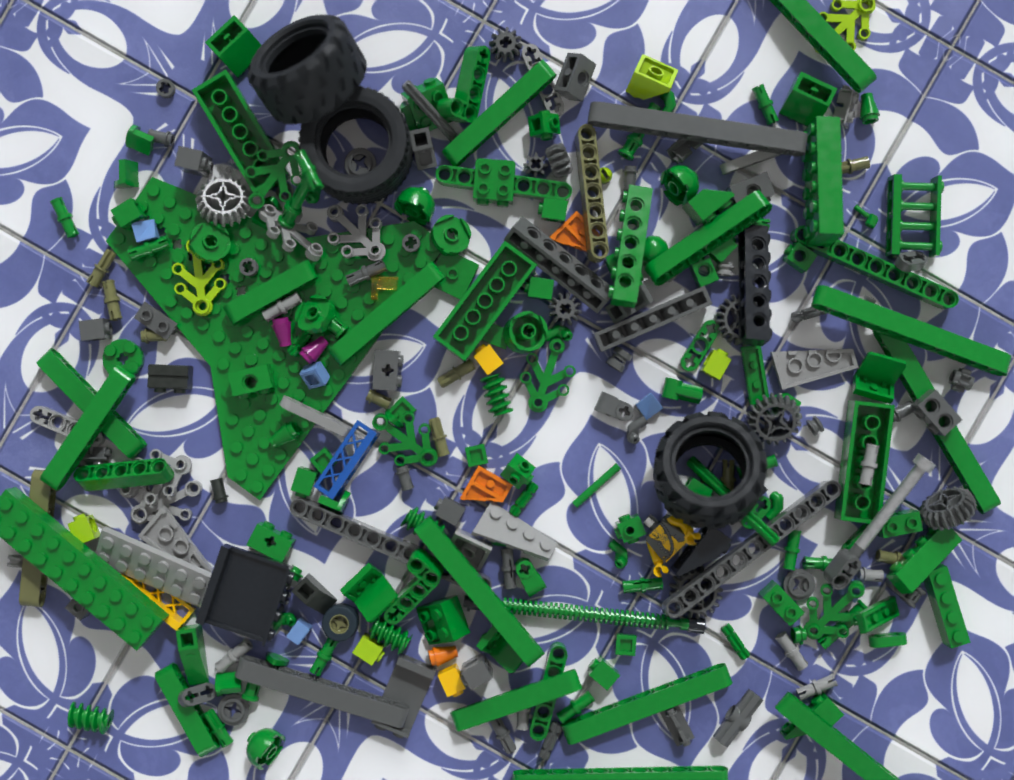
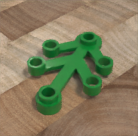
[245,141,302,209]
[520,338,576,412]
[372,411,438,467]
[804,580,865,639]

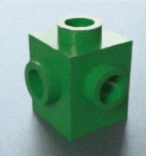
[528,110,561,141]
[500,453,536,489]
[614,514,646,544]

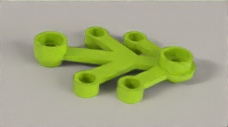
[814,0,876,54]
[172,240,227,316]

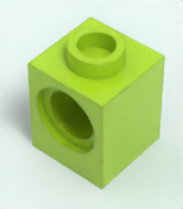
[699,348,732,380]
[67,513,100,543]
[352,632,385,666]

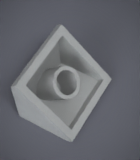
[451,528,493,572]

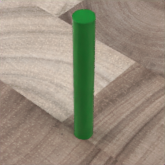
[572,463,621,508]

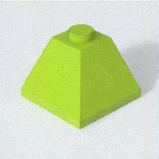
[625,54,678,100]

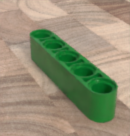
[223,260,318,325]
[73,458,174,491]
[529,642,568,741]
[155,663,220,757]

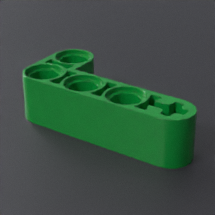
[437,45,490,123]
[384,549,444,625]

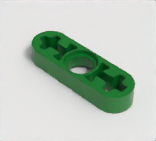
[679,320,720,371]

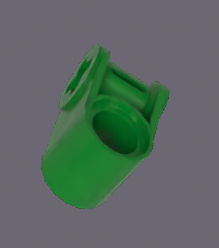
[515,557,547,597]

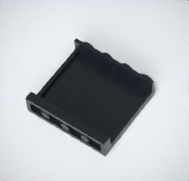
[195,544,295,646]

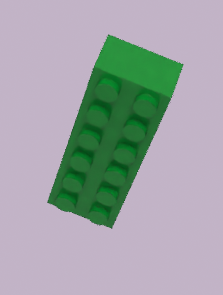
[192,70,292,193]
[801,116,844,246]
[433,241,537,362]
[834,400,895,524]

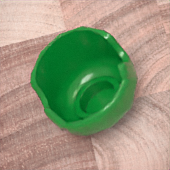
[642,235,668,266]

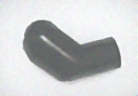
[626,416,648,444]

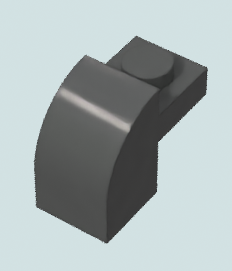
[409,127,437,171]
[605,284,654,324]

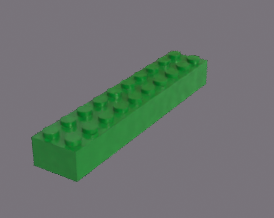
[0,487,169,651]

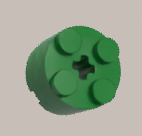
[503,311,548,354]

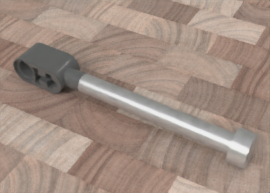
[823,453,936,590]

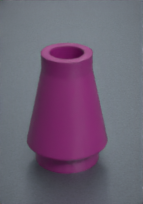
[271,317,292,347]
[299,336,329,364]

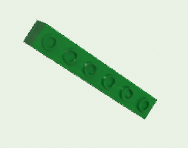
[608,184,653,308]

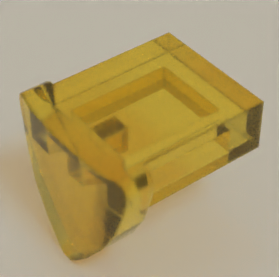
[371,276,398,300]

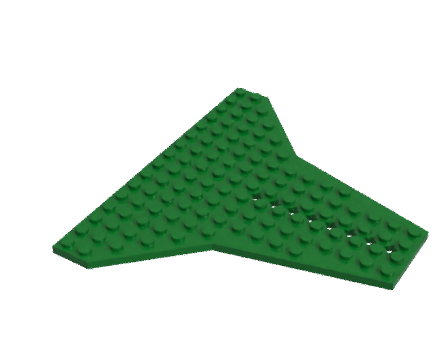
[106,177,441,500]

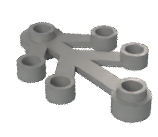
[259,204,323,261]
[327,204,386,262]
[120,449,192,506]
[131,480,202,524]

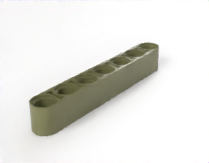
[575,124,609,263]
[19,469,56,607]

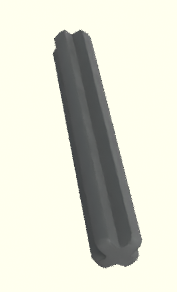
[402,80,458,142]

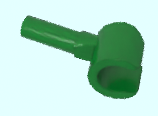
[854,205,878,228]

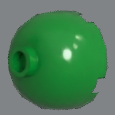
[660,165,699,206]
[394,187,435,225]
[246,728,286,770]

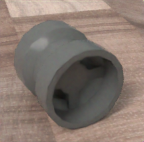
[605,346,633,373]

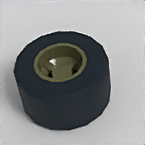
[322,603,359,642]

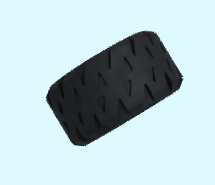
[247,15,367,125]
[653,411,768,530]

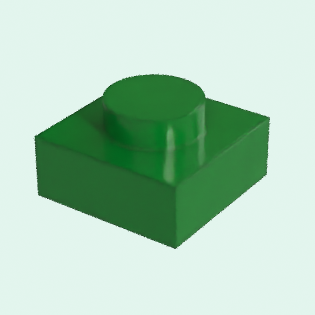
[465,444,488,467]
[310,447,338,474]
[615,633,637,656]

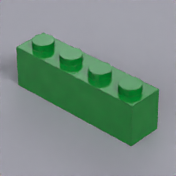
[886,528,962,594]
[924,563,971,649]

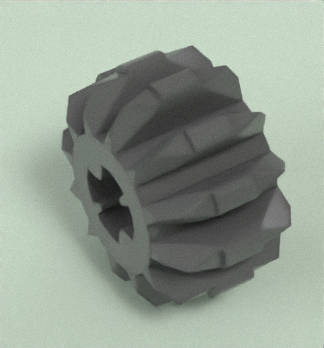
[489,27,523,63]
[545,143,573,178]
[548,292,582,326]

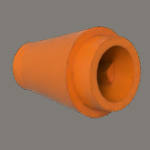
[428,645,458,667]

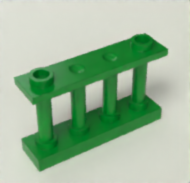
[885,174,944,258]

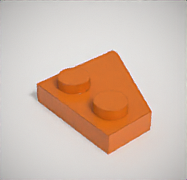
[550,211,600,252]
[460,465,513,502]

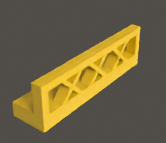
[121,574,196,630]

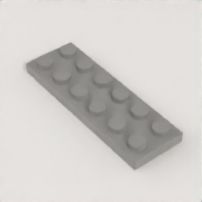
[95,526,212,608]

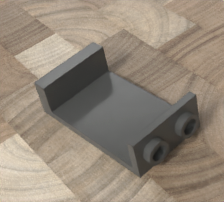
[371,653,437,738]

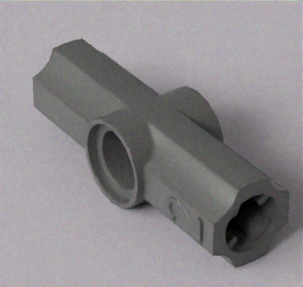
[713,689,763,748]

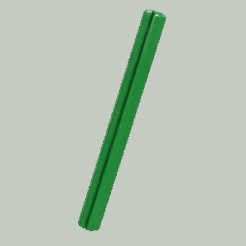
[686,456,780,546]

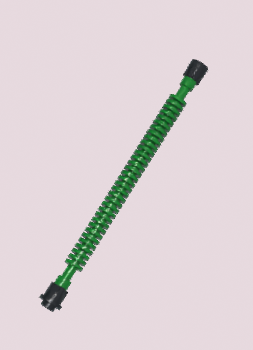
[463,595,705,634]

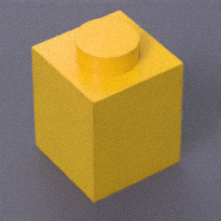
[474,344,504,375]
[438,663,466,697]

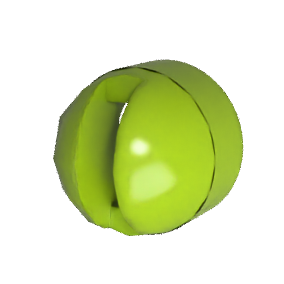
[600,167,612,184]

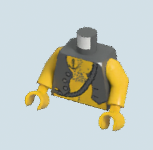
[643,514,701,577]

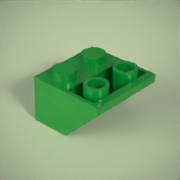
[205,15,261,78]
[779,72,837,127]
[682,189,735,226]
[416,595,470,645]

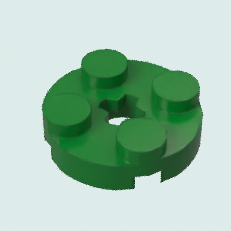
[430,215,471,255]
[189,222,231,263]
[295,295,335,334]
[103,339,145,376]

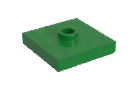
[435,254,479,300]

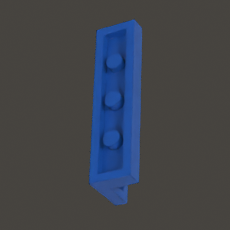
[313,420,381,500]

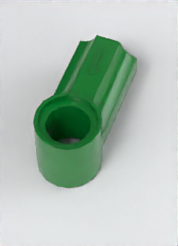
[661,377,703,404]

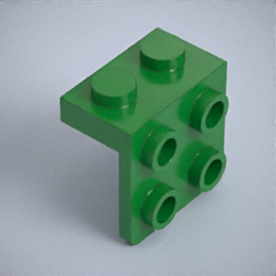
[401,78,452,131]
[473,158,516,207]
[852,352,906,404]
[340,563,398,623]
[476,625,523,674]

